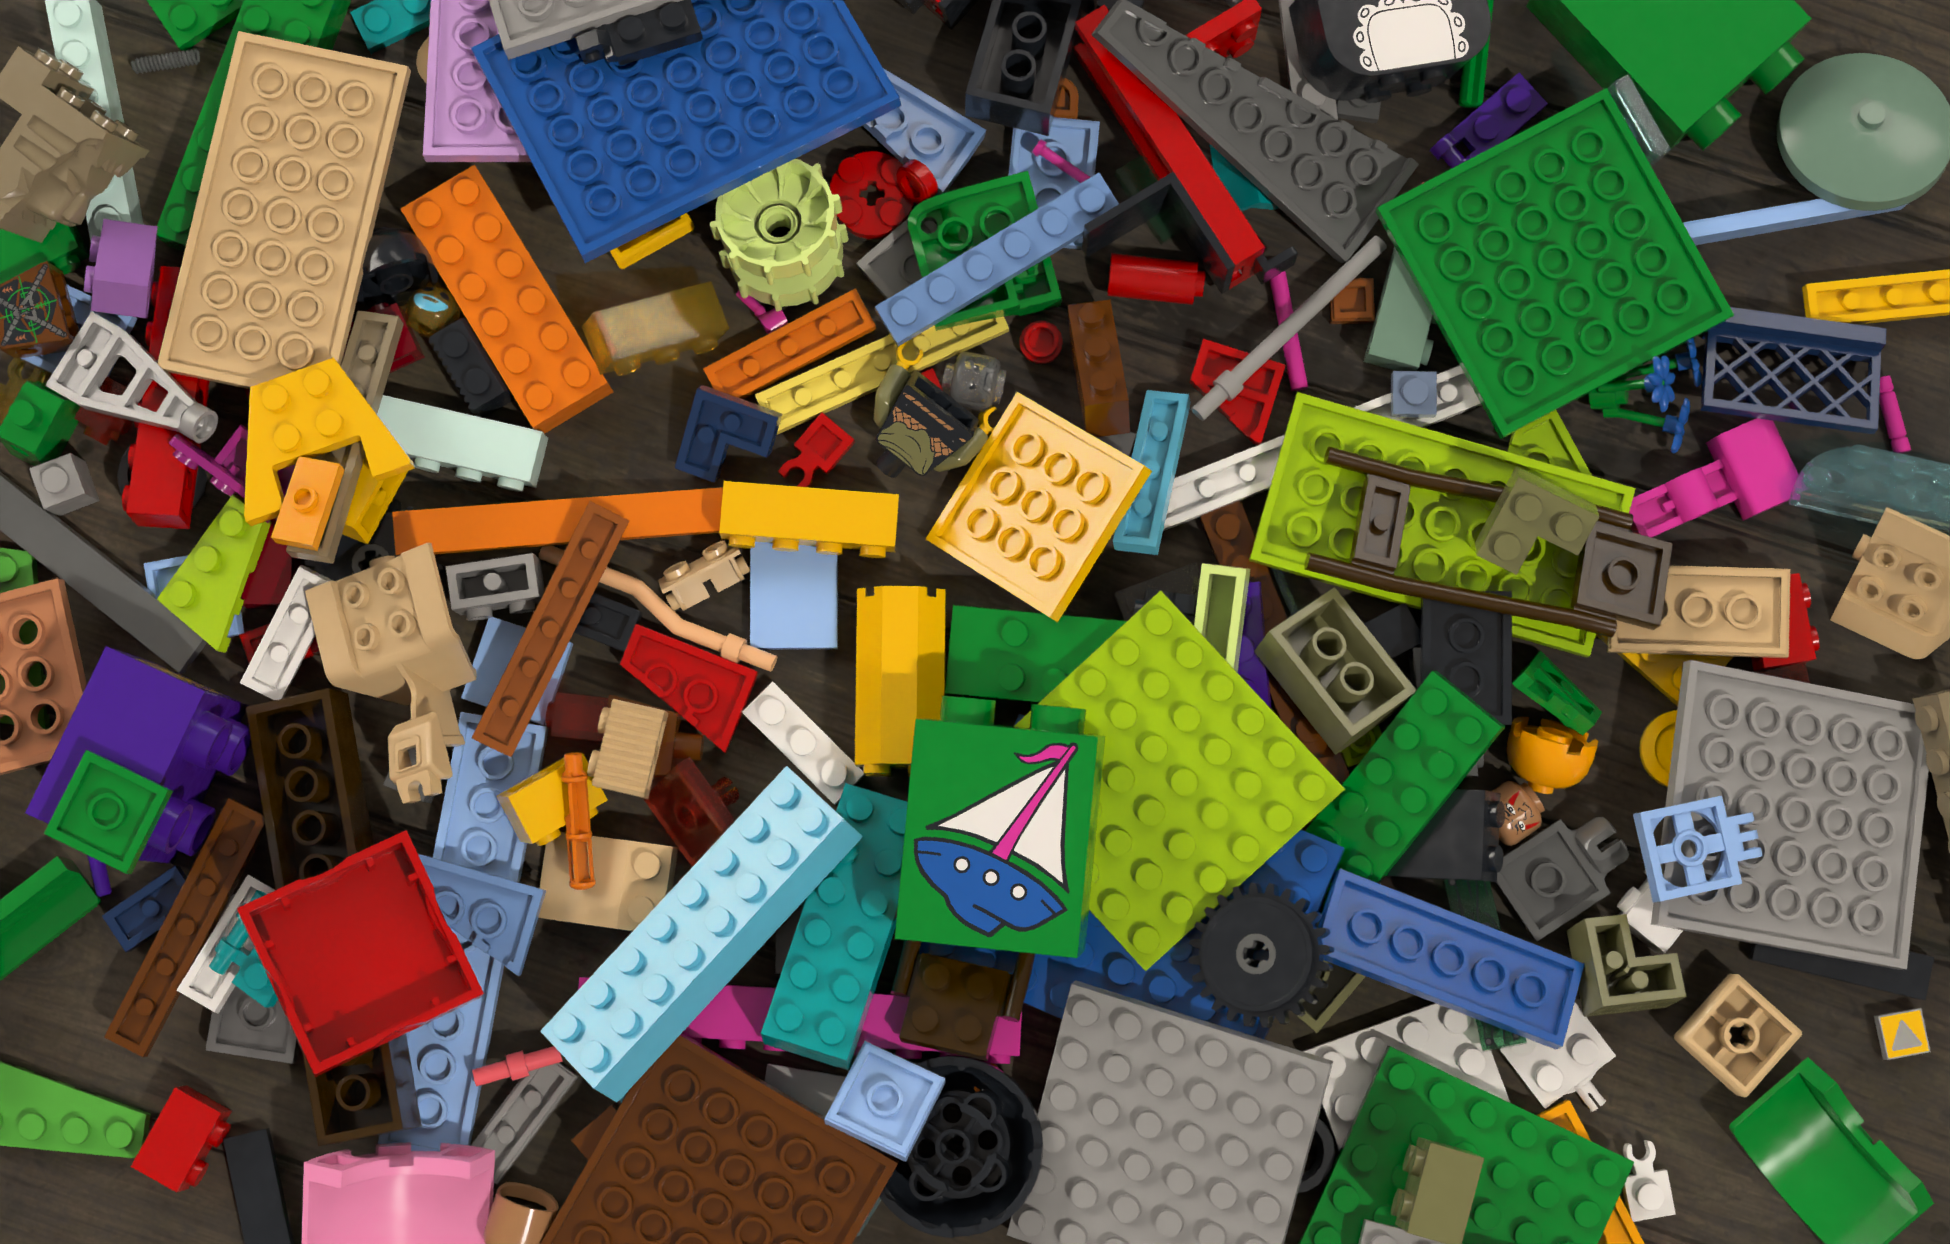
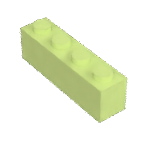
[1194,563,1251,672]

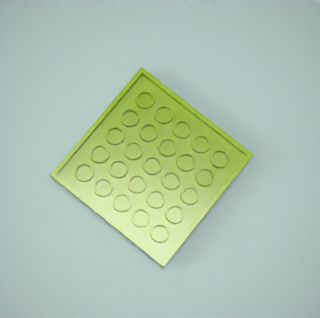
[1014,590,1345,971]

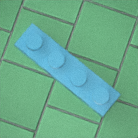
[1113,390,1191,555]

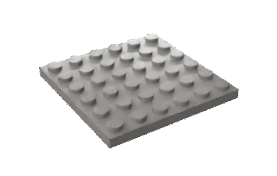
[1651,660,1929,970]
[1007,980,1333,1244]

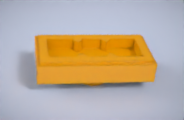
[271,456,345,551]

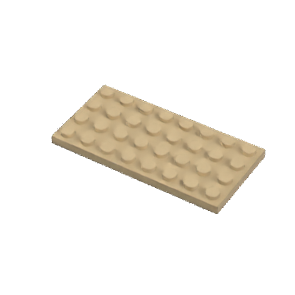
[157,31,411,389]

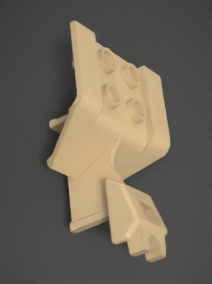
[1830,507,1950,659]
[305,543,477,804]

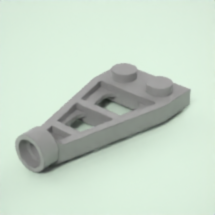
[45,311,218,443]

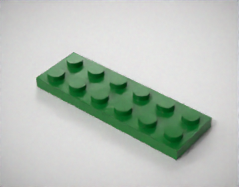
[1305,670,1505,915]

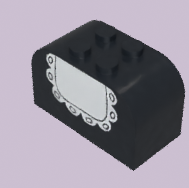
[1289,0,1491,103]

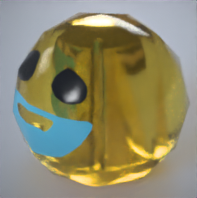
[405,285,460,338]

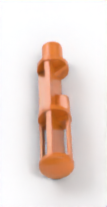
[561,752,596,890]

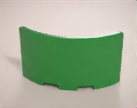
[1729,1057,1934,1244]

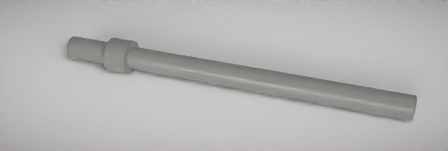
[1191,235,1387,421]

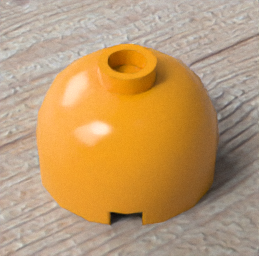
[1507,717,1599,794]

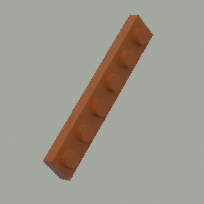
[471,501,629,757]

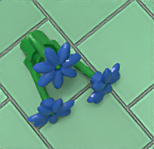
[1589,338,1702,453]

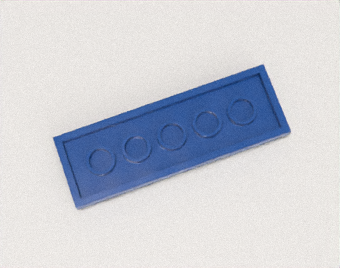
[1318,869,1585,1050]

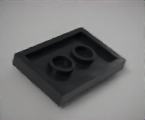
[1420,591,1512,725]

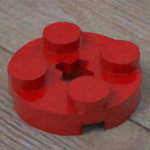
[830,151,915,239]

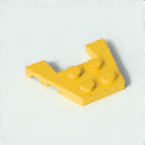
[244,357,415,526]

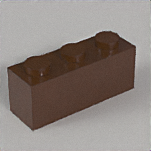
[1067,299,1130,437]

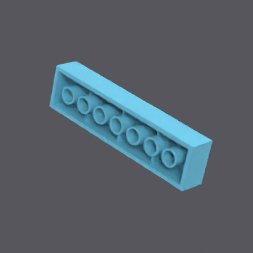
[540,766,863,1102]

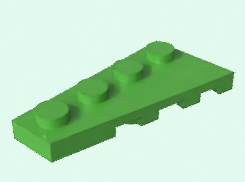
[0,1061,151,1159]

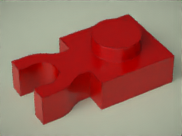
[778,412,855,488]

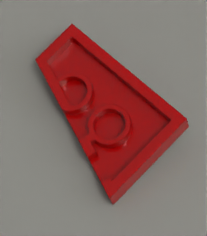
[620,624,758,753]

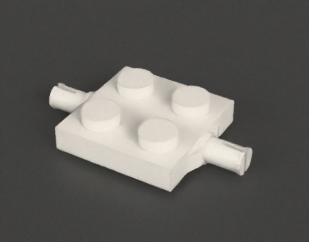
[1490,1003,1616,1112]

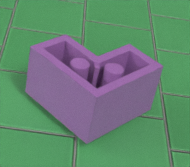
[84,219,158,319]

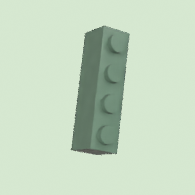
[1363,247,1437,371]

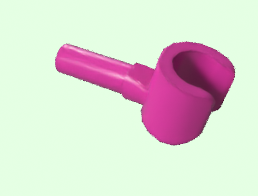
[736,291,788,334]

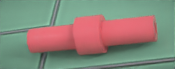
[472,1046,563,1087]

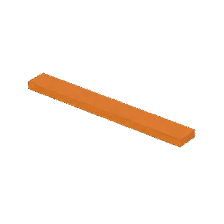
[392,487,723,557]

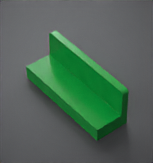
[0,856,101,981]

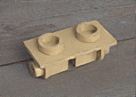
[658,541,750,611]

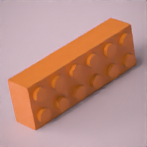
[401,164,614,434]

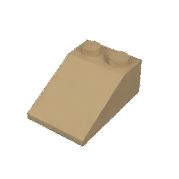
[538,832,678,931]

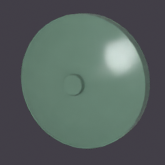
[1776,53,1950,211]

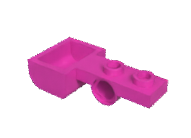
[1629,418,1807,538]

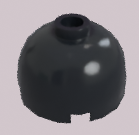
[357,227,439,306]

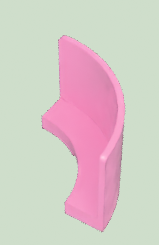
[302,1142,495,1244]

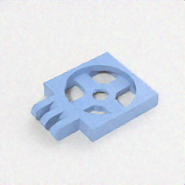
[1633,796,1763,902]

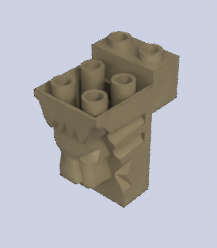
[0,46,149,243]

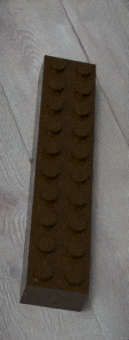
[246,688,422,1146]

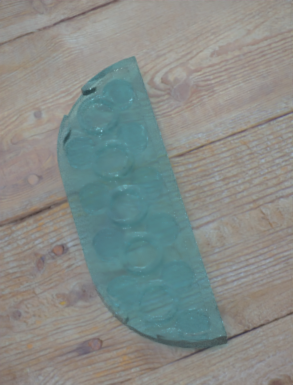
[1789,444,1950,536]

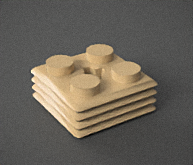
[1674,974,1802,1097]

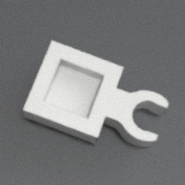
[1622,1140,1676,1222]

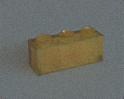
[582,281,729,376]

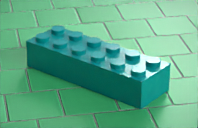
[761,783,908,1071]

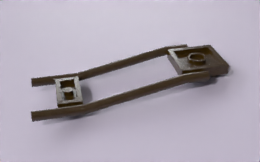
[1304,446,1673,638]
[890,695,1035,1061]

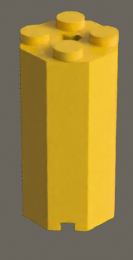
[855,586,946,777]

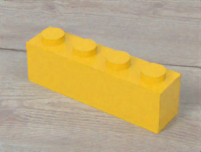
[719,481,899,558]

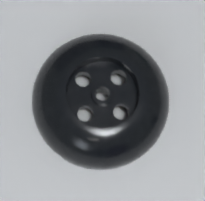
[880,1056,1043,1238]

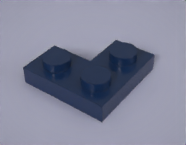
[675,385,783,483]
[102,866,218,952]

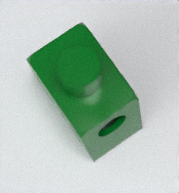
[0,381,86,466]

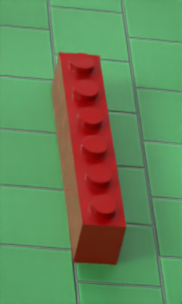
[122,266,210,529]

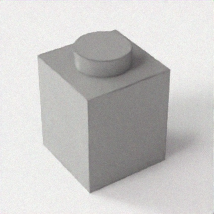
[29,453,100,516]

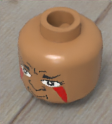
[1491,781,1545,846]

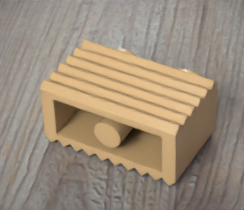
[587,699,669,799]

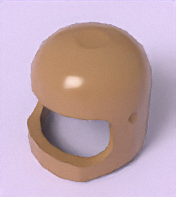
[484,1182,559,1244]

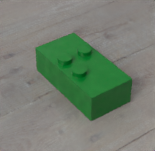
[945,605,1127,702]

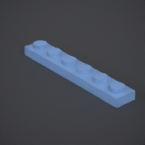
[875,173,1119,347]

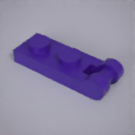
[1430,73,1548,169]

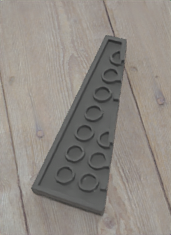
[1091,0,1419,263]

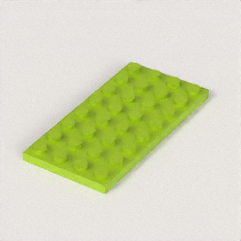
[1249,392,1636,658]

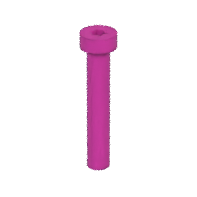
[1032,139,1090,183]

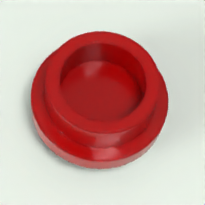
[1020,321,1063,364]

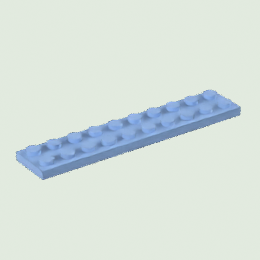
[378,712,549,1151]

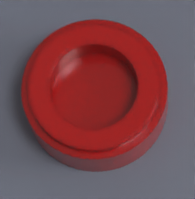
[896,159,938,204]

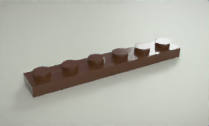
[104,798,266,1057]

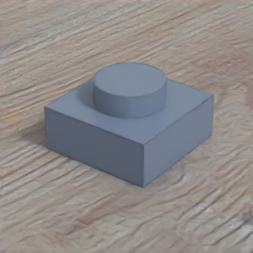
[1391,371,1437,418]

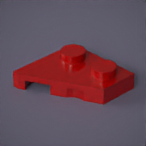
[1189,339,1286,445]

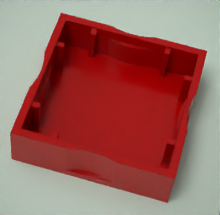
[237,830,484,1077]

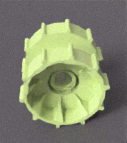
[710,159,849,311]

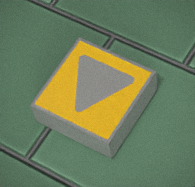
[1874,1008,1931,1060]

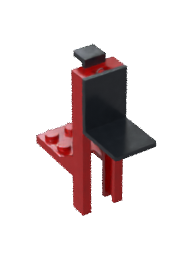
[1073,0,1298,294]

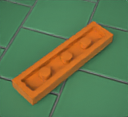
[703,288,876,399]

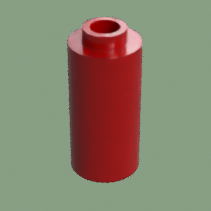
[1107,253,1205,305]

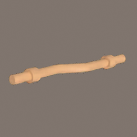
[539,545,777,672]

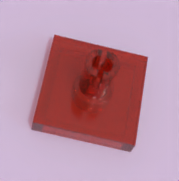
[643,757,739,867]

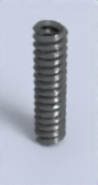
[131,48,200,74]

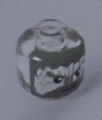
[942,352,1007,411]

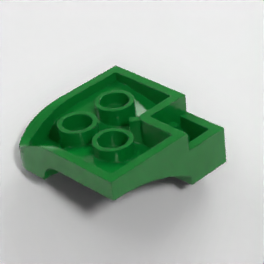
[907,171,1062,331]

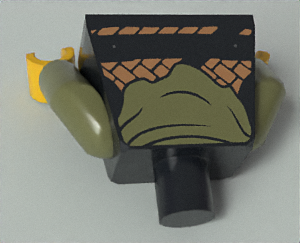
[874,342,996,478]

